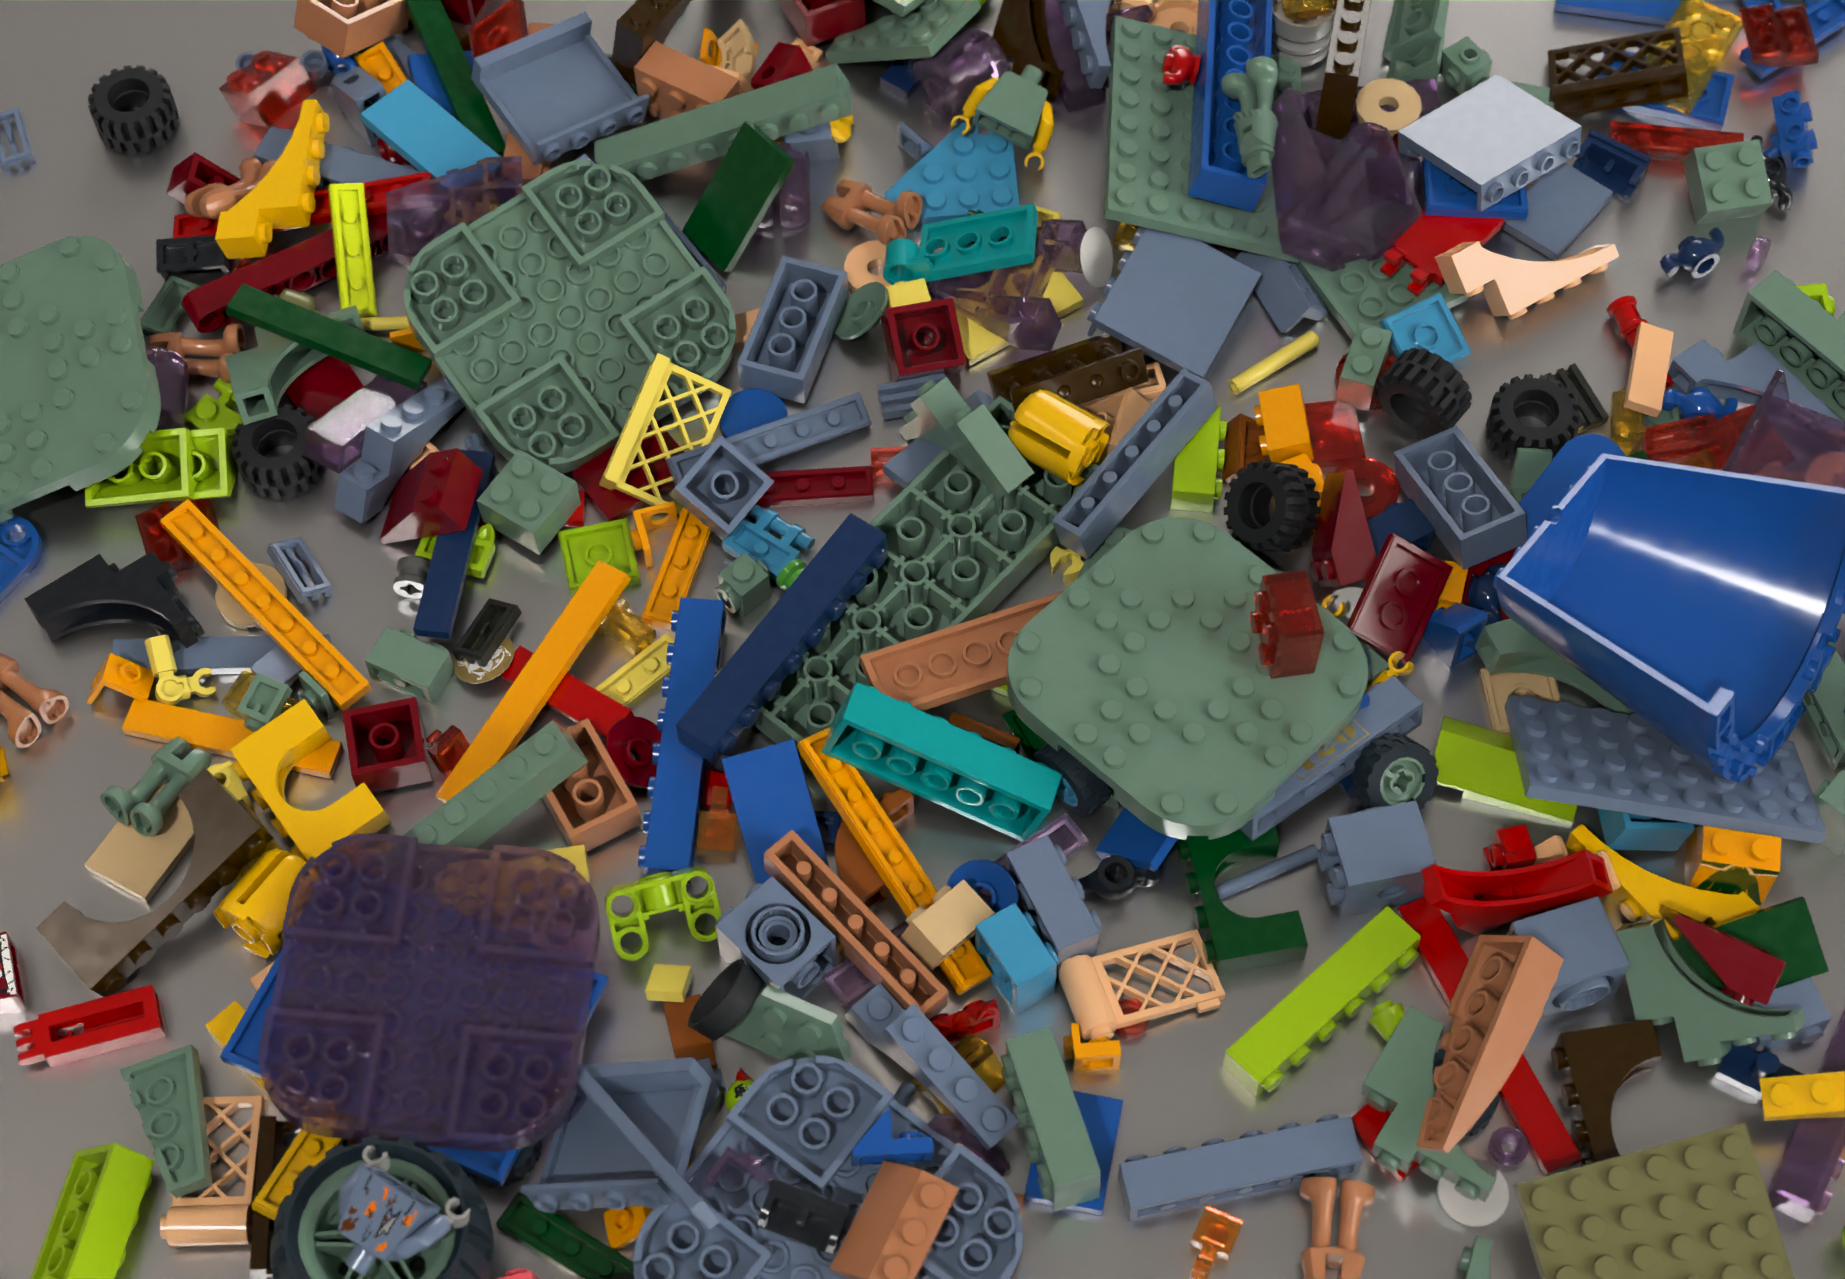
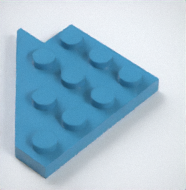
[885,117,1019,226]

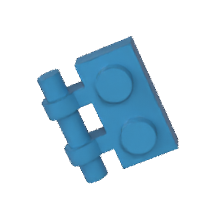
[722,505,815,582]

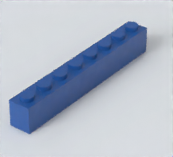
[638,597,727,885]

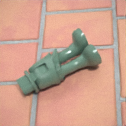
[1221,56,1279,178]

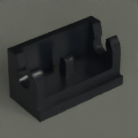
[156,235,231,278]
[757,1178,849,1255]

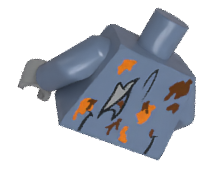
[338,1146,470,1274]

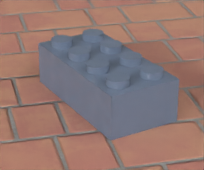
[737,255,848,404]
[1393,426,1527,570]

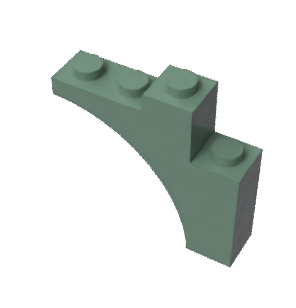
[225,305,364,425]
[899,377,1035,499]
[1474,619,1635,715]
[1616,918,1806,1066]
[1361,1005,1496,1202]

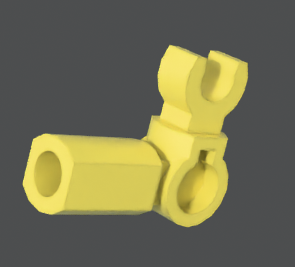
[144,635,216,705]

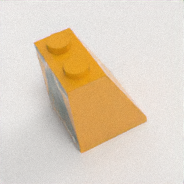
[1684,826,1781,907]

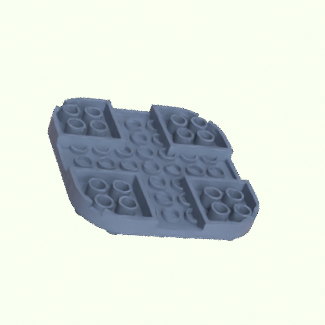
[633,1055,1024,1279]

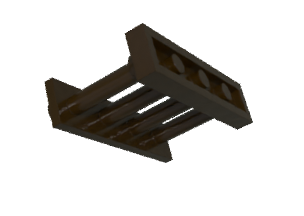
[987,333,1149,422]

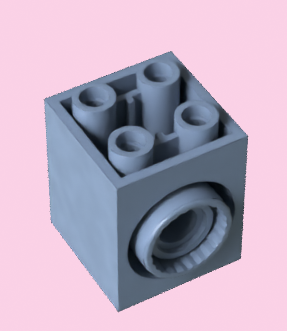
[1317,801,1437,917]
[715,876,838,999]
[1507,896,1630,1017]

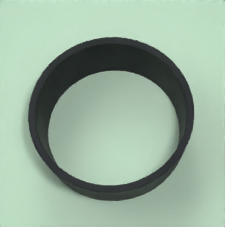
[688,959,762,1041]

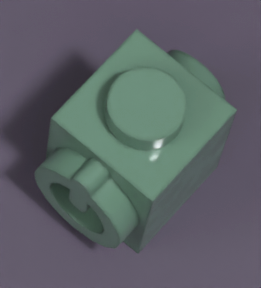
[715,553,771,618]

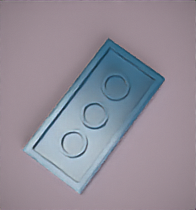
[360,79,503,201]

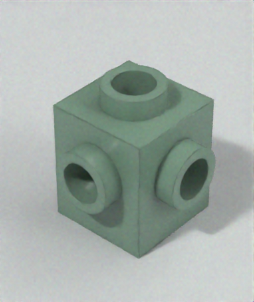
[1439,36,1492,95]

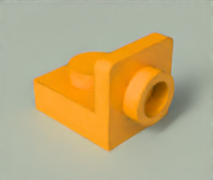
[1063,1023,1121,1073]

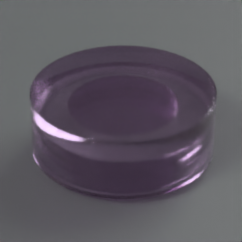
[1745,236,1771,272]

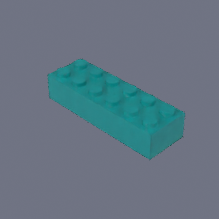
[821,682,1062,843]

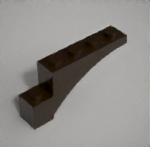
[987,0,1064,103]

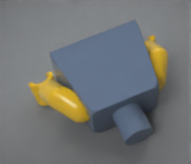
[773,115,854,164]

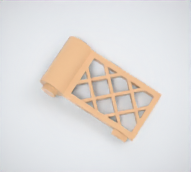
[1056,929,1226,1041]
[160,1095,264,1247]

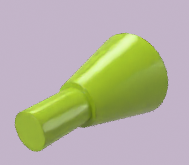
[1368,1000,1405,1043]

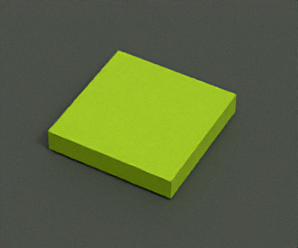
[558,518,641,597]

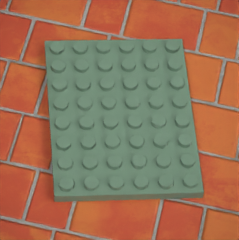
[1103,16,1302,263]

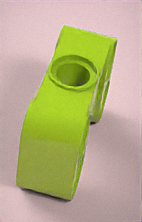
[604,866,722,961]

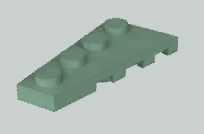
[120,1044,213,1198]

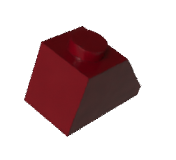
[166,152,241,204]

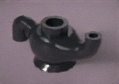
[1751,135,1793,211]
[1078,856,1160,900]

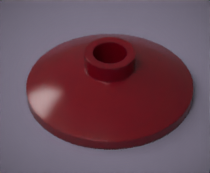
[605,716,662,788]

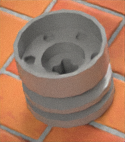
[1271,0,1337,67]

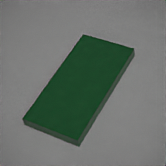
[682,121,796,272]
[1672,896,1829,996]

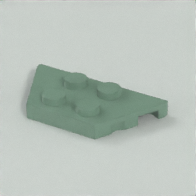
[725,985,852,1063]

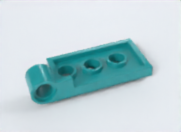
[883,203,1038,285]

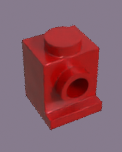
[1483,824,1537,871]

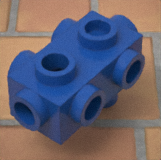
[1763,90,1818,169]

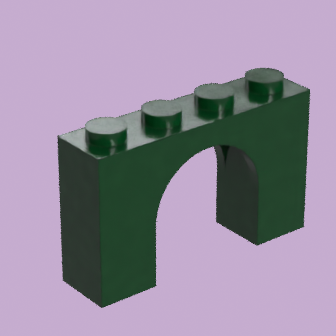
[1176,826,1308,976]

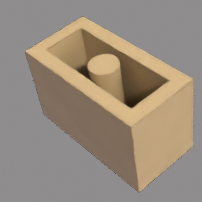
[901,879,994,971]

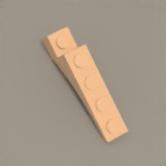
[1435,241,1619,319]

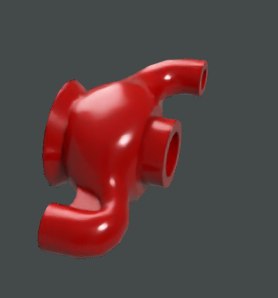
[1161,45,1201,87]

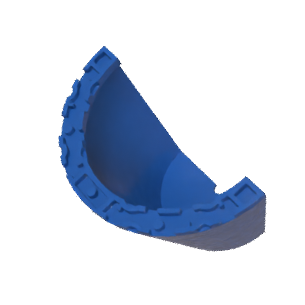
[1493,453,1845,783]

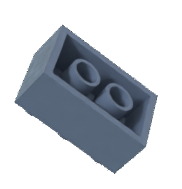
[1005,835,1102,968]

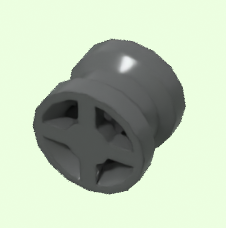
[393,556,430,599]

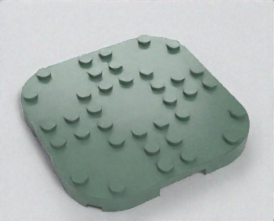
[403,160,736,473]
[0,236,161,523]
[1007,518,1368,840]

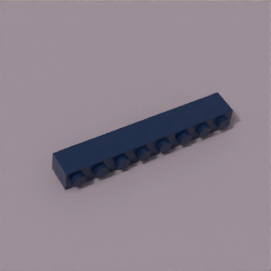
[676,513,888,765]

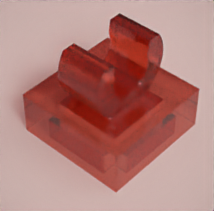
[426,725,470,777]

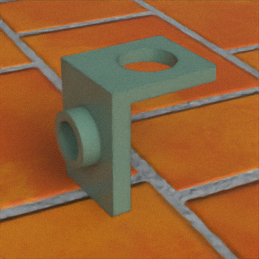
[1509,447,1553,503]
[298,670,341,719]

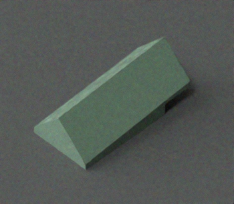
[1382,0,1449,98]

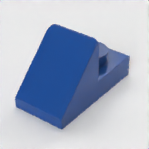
[851,1108,934,1166]

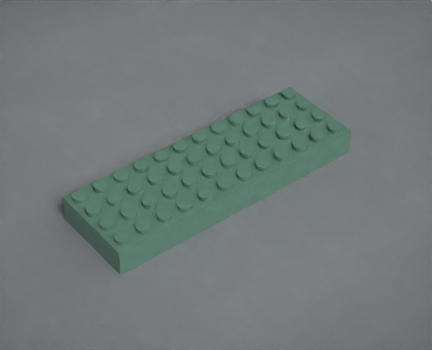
[714,396,1098,768]

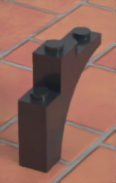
[24,551,199,649]

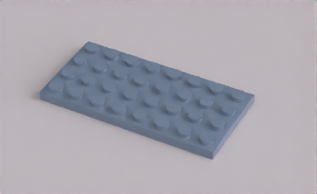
[1504,695,1827,844]

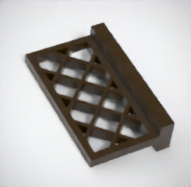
[1548,27,1689,117]
[250,1116,356,1279]

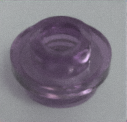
[1488,1127,1529,1166]

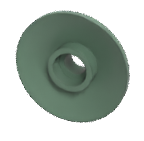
[834,282,888,340]

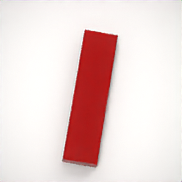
[500,645,634,740]

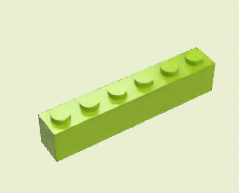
[1222,905,1421,1098]

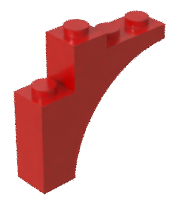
[1421,849,1613,936]

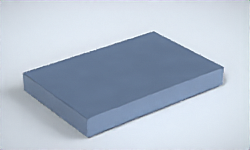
[1501,162,1613,260]

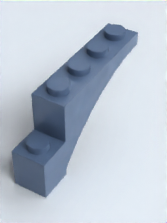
[1057,0,1115,88]
[1668,339,1845,455]
[334,376,465,524]
[844,982,1019,1150]

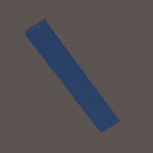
[413,449,496,639]

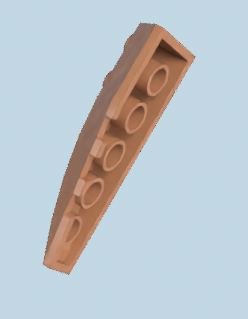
[1416,935,1564,1153]

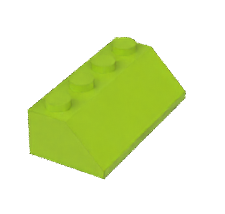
[30,1143,155,1279]

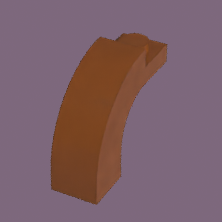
[835,788,914,910]

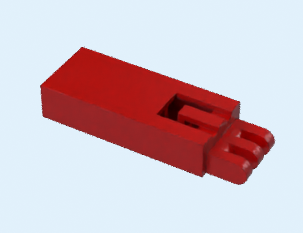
[13,984,166,1067]

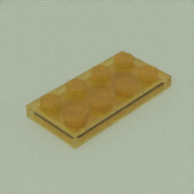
[1638,0,1746,116]

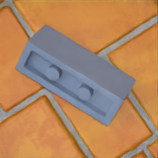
[1236,251,1329,334]

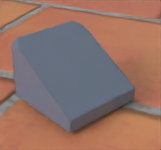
[898,122,934,162]
[250,645,303,687]

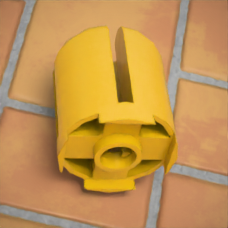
[1008,390,1110,486]
[213,848,321,959]

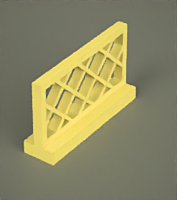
[599,353,732,517]

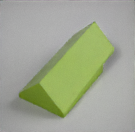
[85,427,239,508]
[1434,715,1578,825]

